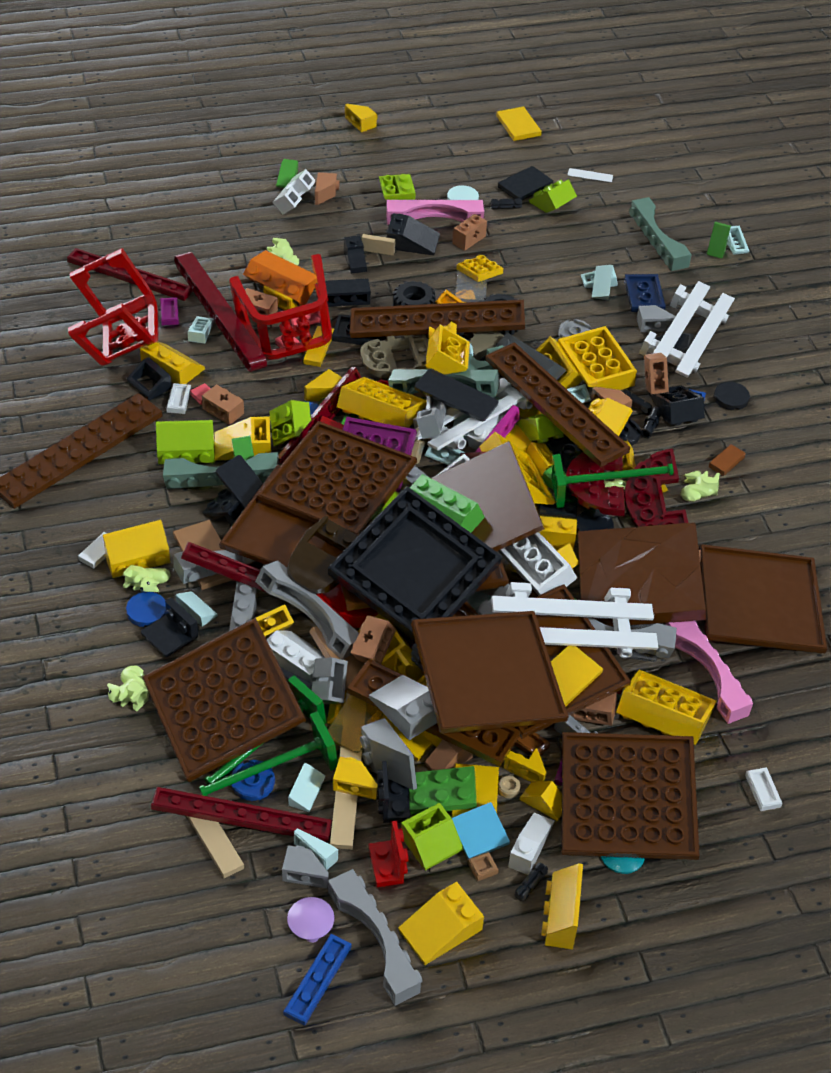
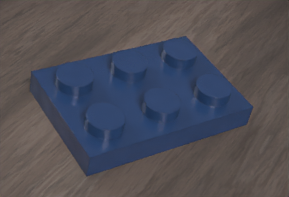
[624,274,666,312]

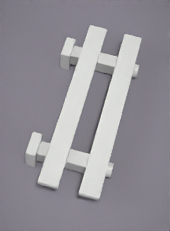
[639,281,735,378]
[413,377,533,451]
[491,582,659,658]

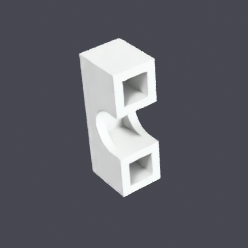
[273,169,316,214]

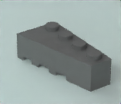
[496,333,566,380]

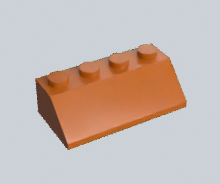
[243,250,318,306]

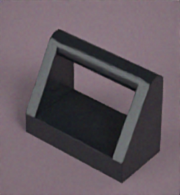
[127,357,172,400]

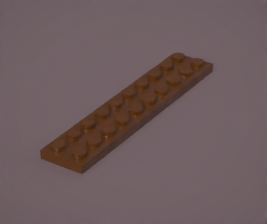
[350,300,525,338]
[486,342,630,467]
[0,393,163,509]

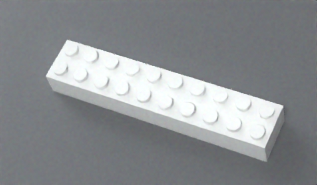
[437,454,577,596]

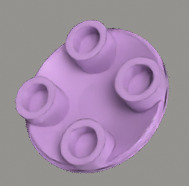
[287,897,334,943]

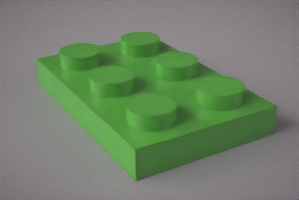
[409,766,477,815]

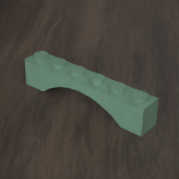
[629,197,692,271]
[388,369,500,397]
[163,452,280,489]

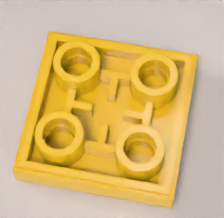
[456,255,504,282]

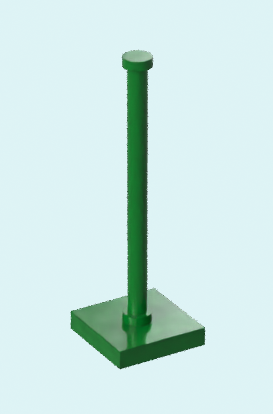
[551,454,674,508]
[204,675,327,785]
[199,711,338,796]

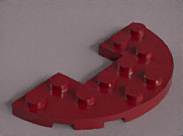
[625,448,688,527]
[566,452,625,516]

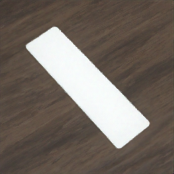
[568,168,613,182]

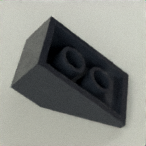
[386,213,440,256]
[649,385,705,426]

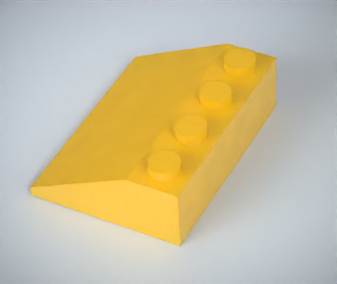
[558,326,637,390]
[337,377,427,428]
[479,432,556,505]
[616,669,717,745]

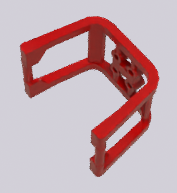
[68,248,158,366]
[229,254,332,360]

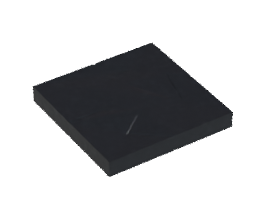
[328,486,502,642]

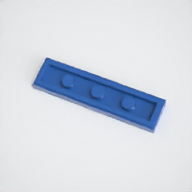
[283,934,352,1026]

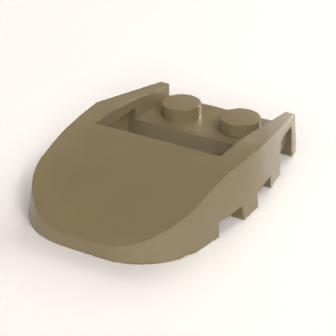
[360,334,428,379]

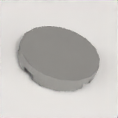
[558,319,591,338]

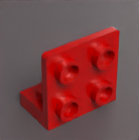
[368,821,409,888]

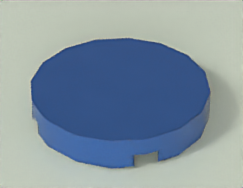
[126,592,166,627]
[232,760,275,801]

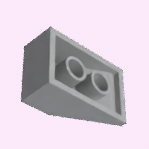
[369,675,437,740]
[360,718,417,790]

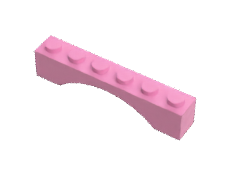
[386,200,484,225]
[666,621,753,724]

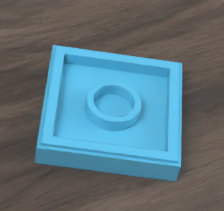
[452,802,510,859]

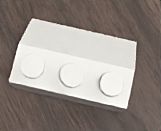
[267,630,325,683]

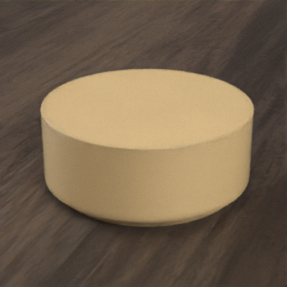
[498,776,520,798]

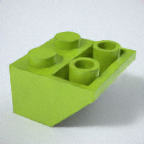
[379,174,416,200]
[529,179,577,213]
[269,400,311,447]
[401,803,463,871]

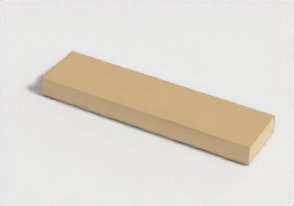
[187,816,244,878]

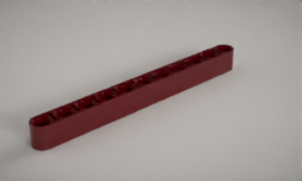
[174,251,267,372]

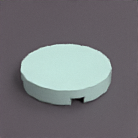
[447,186,479,200]

